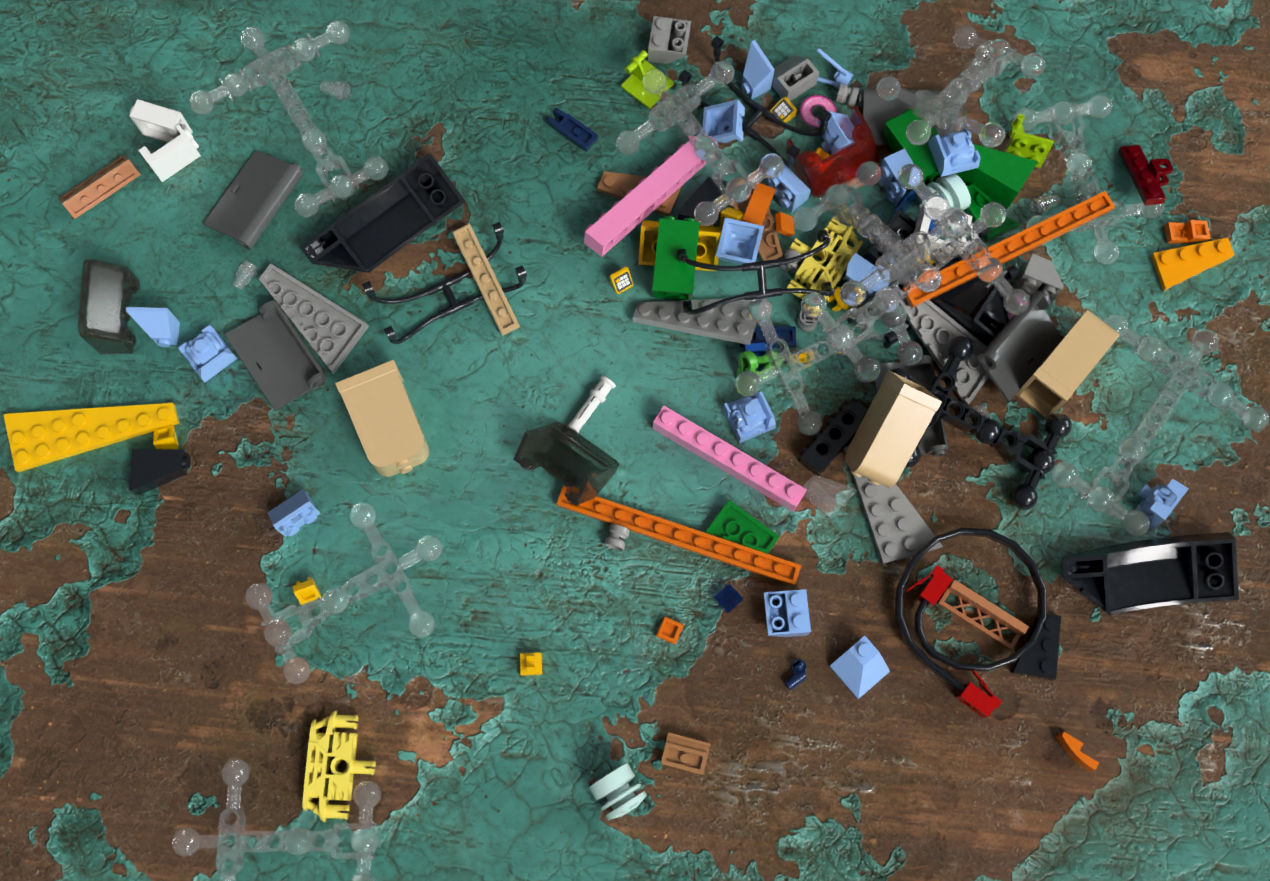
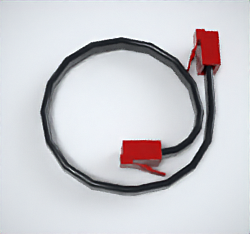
[895,527,1047,718]

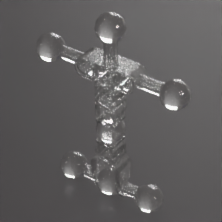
[876,25,1045,148]
[616,60,784,226]
[1014,94,1165,265]
[793,161,968,306]
[735,266,923,436]
[245,503,443,684]
[171,758,381,881]

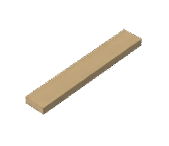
[452,223,520,336]

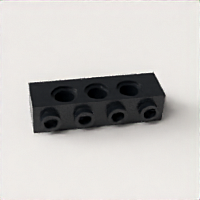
[799,397,868,477]

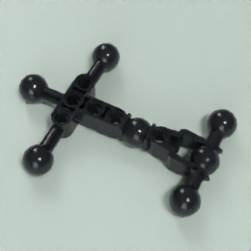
[890,336,1072,510]

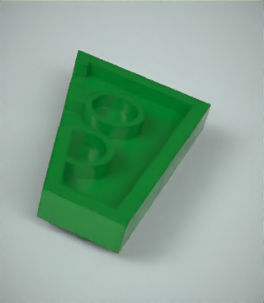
[965,184,1020,242]
[705,500,780,554]

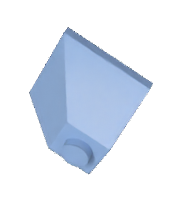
[741,40,775,99]
[126,307,180,347]
[829,636,890,699]

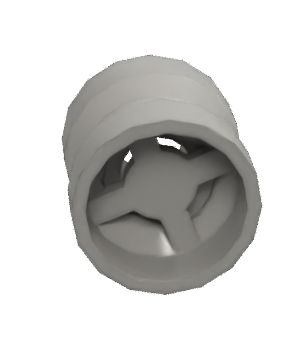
[836,83,859,107]
[797,307,820,332]
[604,524,630,551]

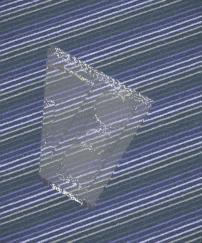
[802,475,857,519]

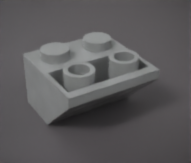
[648,16,691,64]
[772,55,819,101]
[1013,254,1064,303]

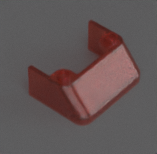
[786,106,879,198]

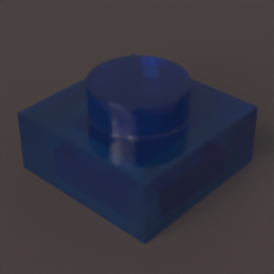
[713,584,744,614]

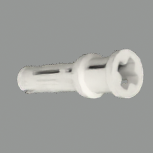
[568,375,616,433]

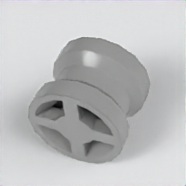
[780,249,803,274]

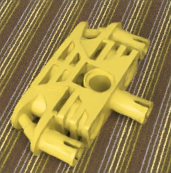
[787,217,864,306]
[302,710,376,822]

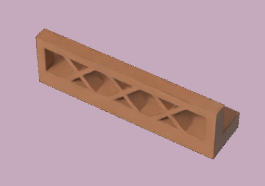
[59,154,140,219]
[938,580,1029,650]

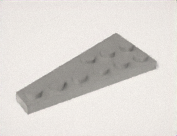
[259,263,369,375]
[894,283,989,406]
[633,298,763,345]
[843,445,943,565]

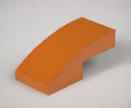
[742,182,776,226]
[1164,220,1211,244]
[1056,732,1099,771]

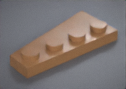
[597,171,683,216]
[728,183,783,261]

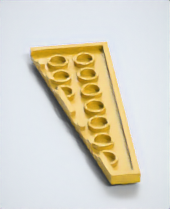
[3,403,180,472]

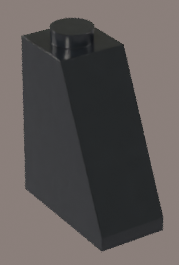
[677,177,727,226]
[129,449,191,495]

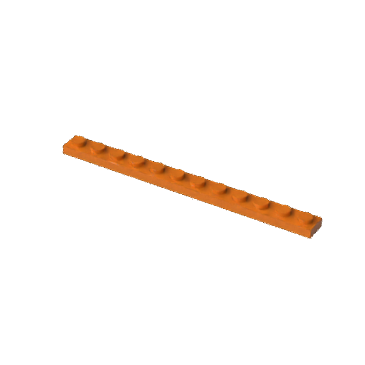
[902,191,1115,309]
[556,485,801,586]

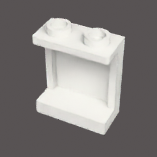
[138,124,201,182]

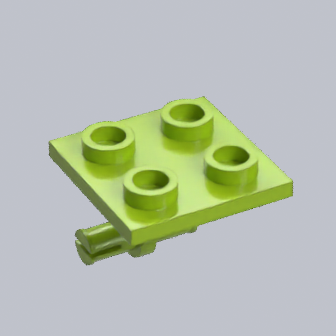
[621,50,674,110]
[1005,114,1054,168]

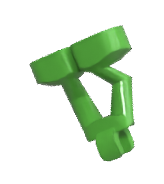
[736,350,784,388]

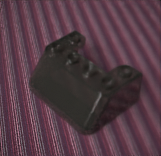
[78,259,140,354]
[513,422,619,506]

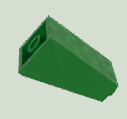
[883,106,941,196]
[956,143,1037,210]
[652,216,700,300]

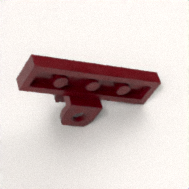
[1119,144,1173,206]

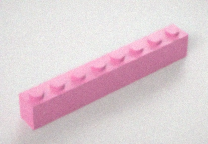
[584,140,708,257]
[653,406,807,512]

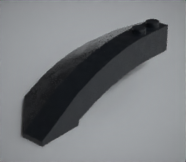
[300,153,466,273]
[861,209,1010,342]
[1062,532,1239,616]

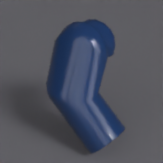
[784,658,806,691]

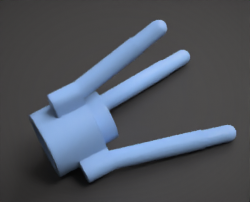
[816,48,854,89]

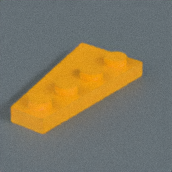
[1151,238,1234,292]

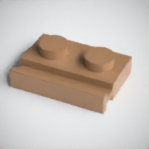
[660,732,710,775]

